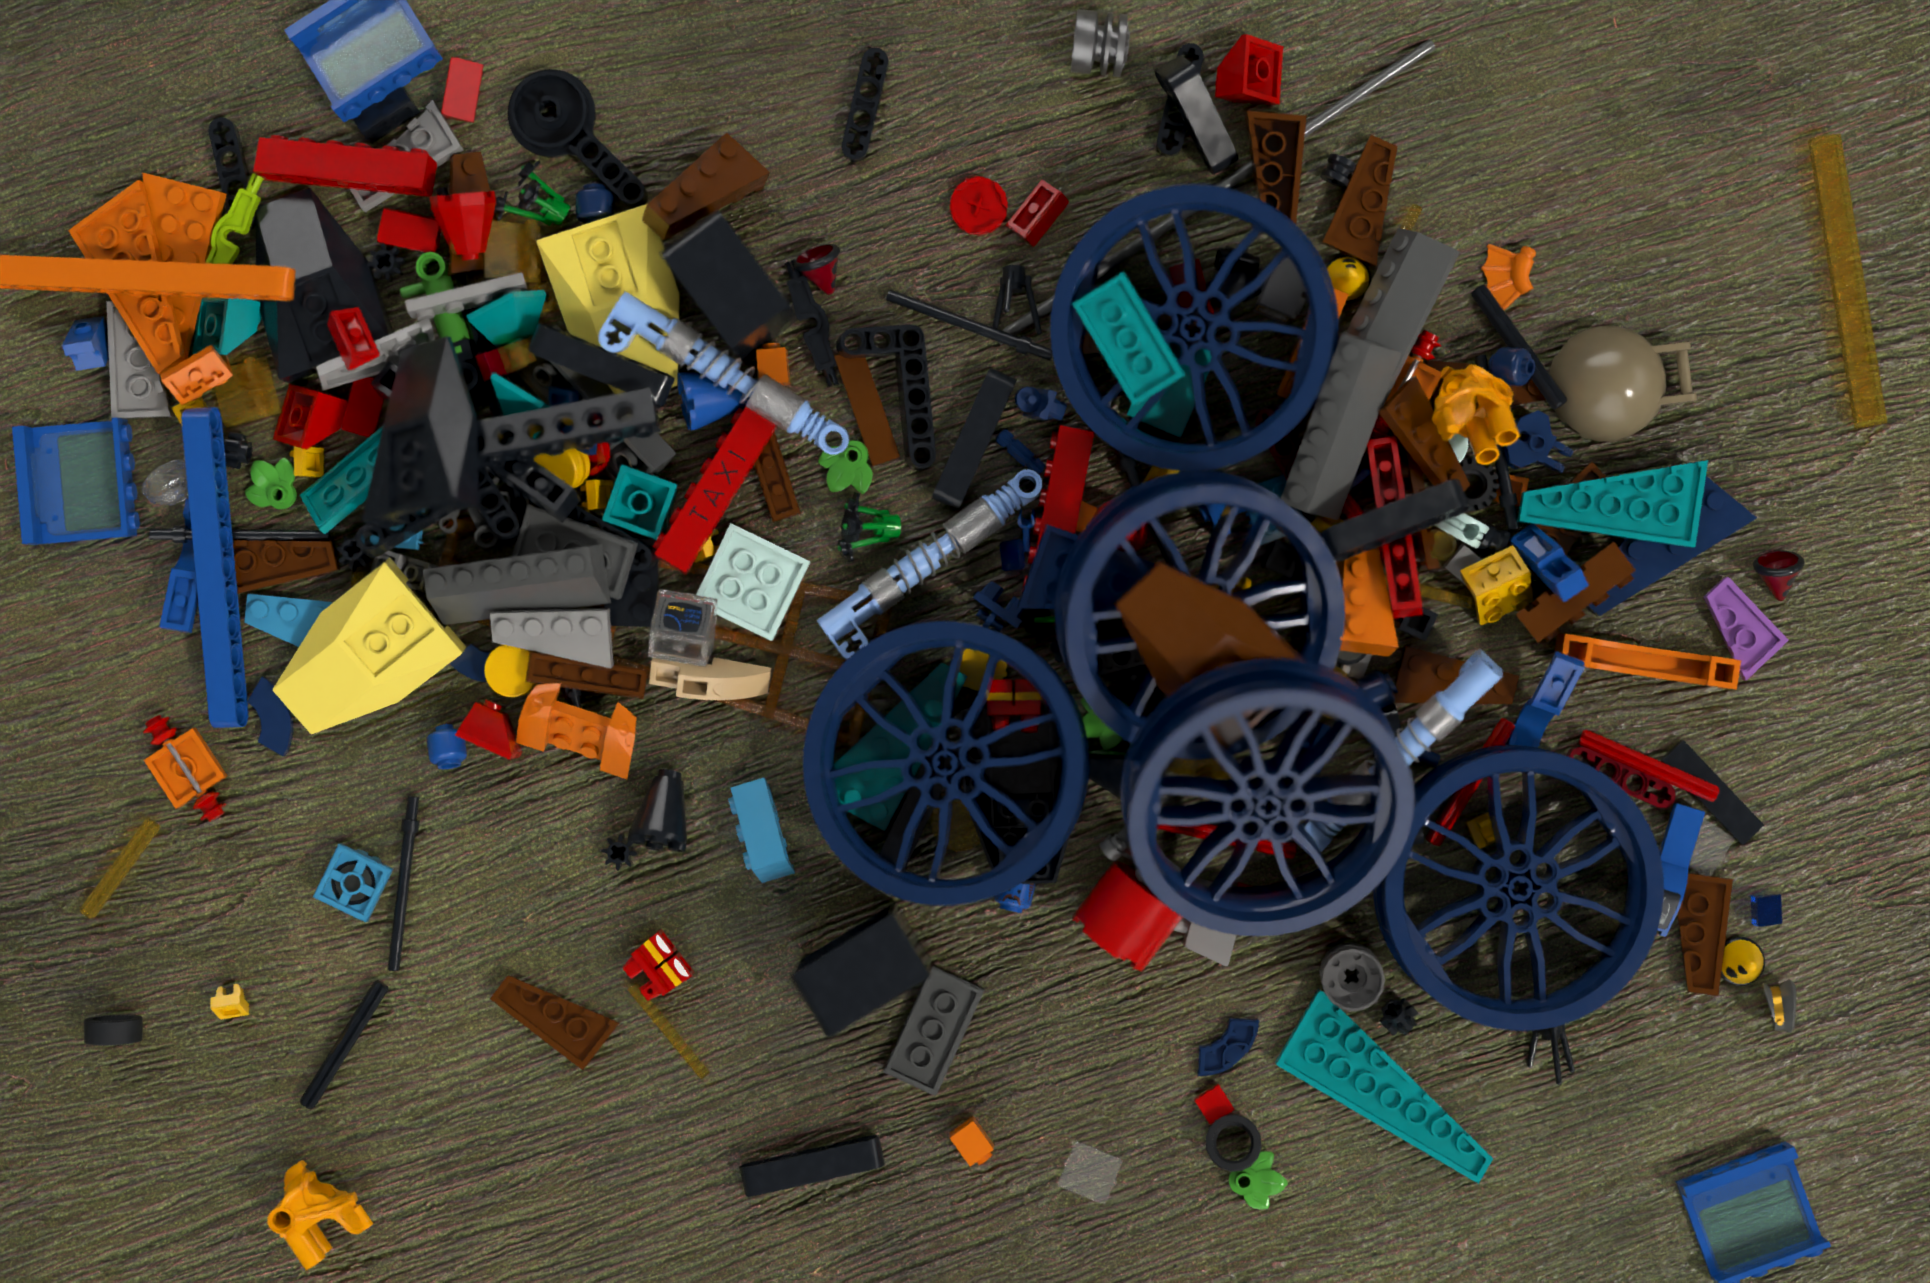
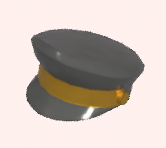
[1762,979,1796,1033]

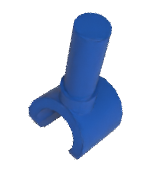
[1017,509,1036,552]

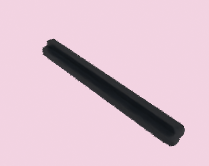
[1471,284,1567,409]
[300,980,389,1109]

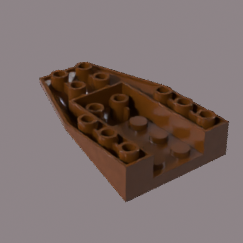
[1116,562,1306,750]

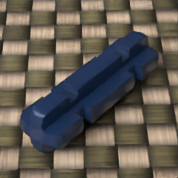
[996,429,1046,475]

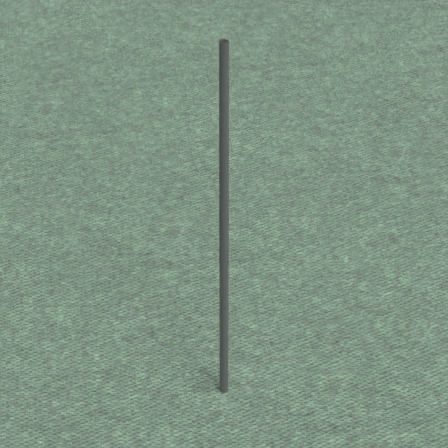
[998,39,1436,345]

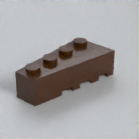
[1244,111,1307,234]
[642,132,770,240]
[1516,542,1636,643]

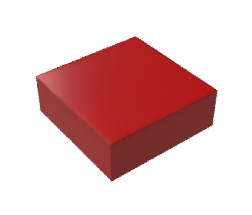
[1194,1084,1235,1125]

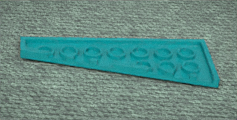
[1275,989,1493,1184]

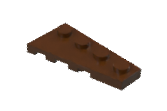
[1400,454,1440,571]
[233,540,340,594]
[1394,646,1519,704]

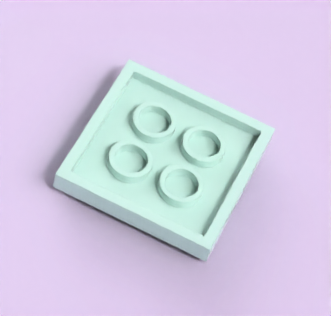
[693,523,811,641]

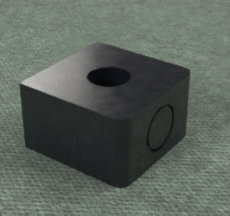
[660,209,798,362]
[789,902,933,1038]

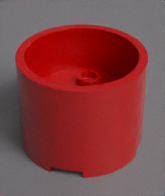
[1072,860,1183,971]

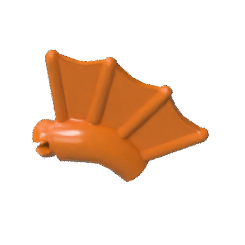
[1481,244,1536,311]

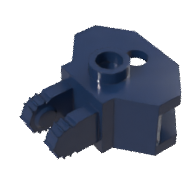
[1504,410,1574,473]

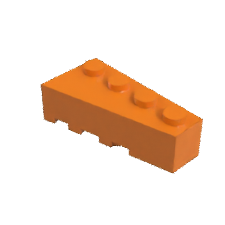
[1336,547,1398,657]

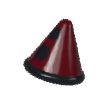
[793,244,840,295]
[1753,551,1805,601]

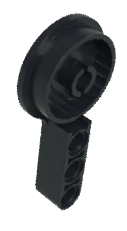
[508,69,648,209]

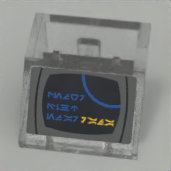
[648,589,718,667]

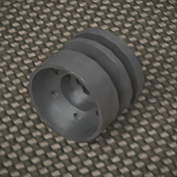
[1071,9,1130,77]
[1319,942,1385,1011]

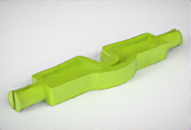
[205,173,264,299]

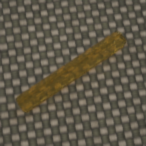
[80,819,160,919]

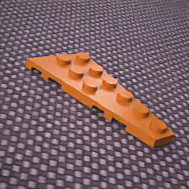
[142,172,227,360]
[68,180,186,374]

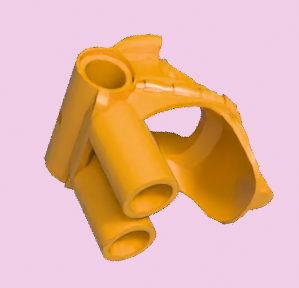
[1432,364,1519,465]
[268,1160,374,1270]

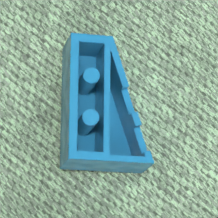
[728,778,796,883]

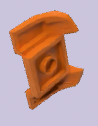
[516,683,636,779]

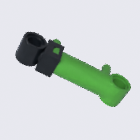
[400,252,483,394]

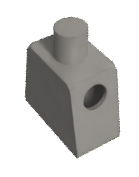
[1174,918,1237,967]

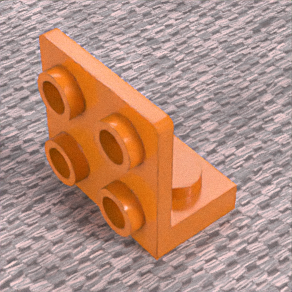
[160,345,233,405]

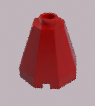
[430,191,496,261]

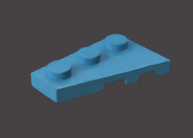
[244,594,333,647]

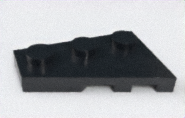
[604,538,659,627]

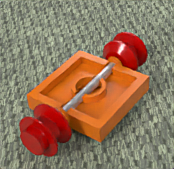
[1370,330,1442,439]
[143,715,228,822]

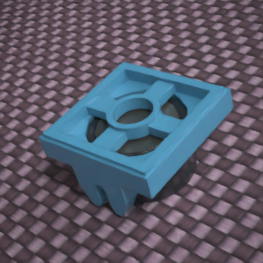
[313,843,394,923]

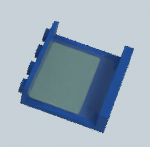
[284,0,443,122]
[12,417,140,545]
[1676,1141,1831,1283]

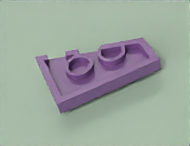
[1704,576,1788,681]

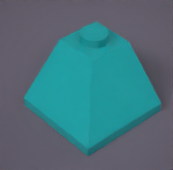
[466,290,546,349]
[192,297,261,355]
[490,372,550,440]
[602,464,678,540]

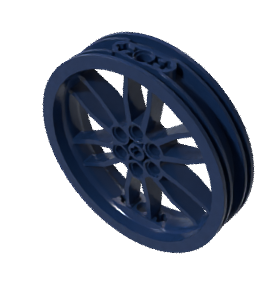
[1050,184,1339,471]
[1055,471,1345,760]
[803,621,1090,906]
[1120,659,1414,936]
[1372,745,1664,1031]

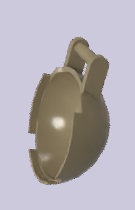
[1549,326,1697,442]

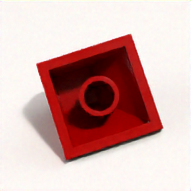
[1215,34,1283,105]
[273,384,348,450]
[455,699,522,760]

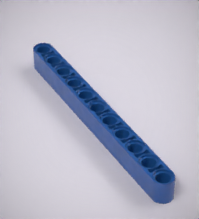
[182,407,248,728]

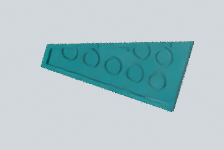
[1517,460,1708,548]
[834,663,968,831]

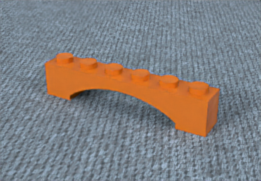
[1554,634,1741,690]

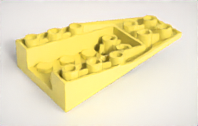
[536,204,680,394]
[272,557,466,734]

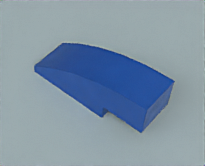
[1509,524,1589,602]

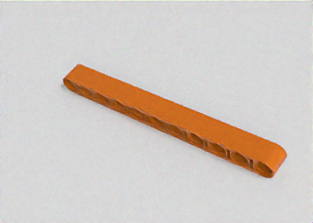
[0,255,296,301]

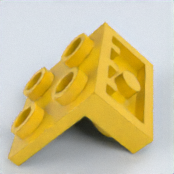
[1460,545,1533,626]

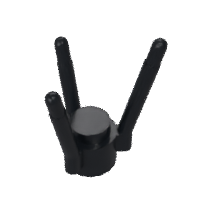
[992,265,1042,335]
[1527,1024,1575,1085]

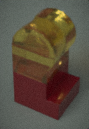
[475,338,537,381]

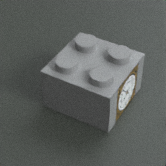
[1253,250,1306,324]

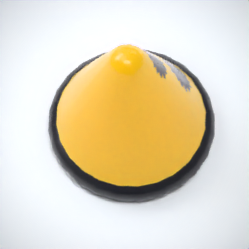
[1326,255,1371,304]
[1721,937,1765,986]

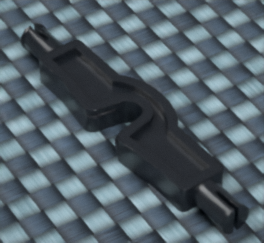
[784,259,839,388]

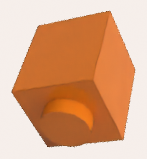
[756,343,790,386]
[949,1116,994,1166]

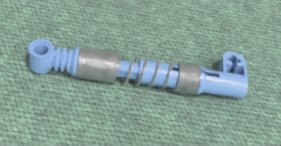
[599,291,849,455]
[816,469,1042,661]
[1292,649,1503,858]

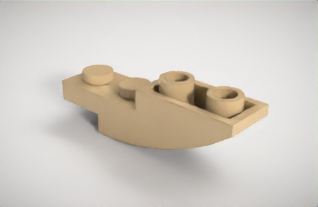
[649,654,772,700]

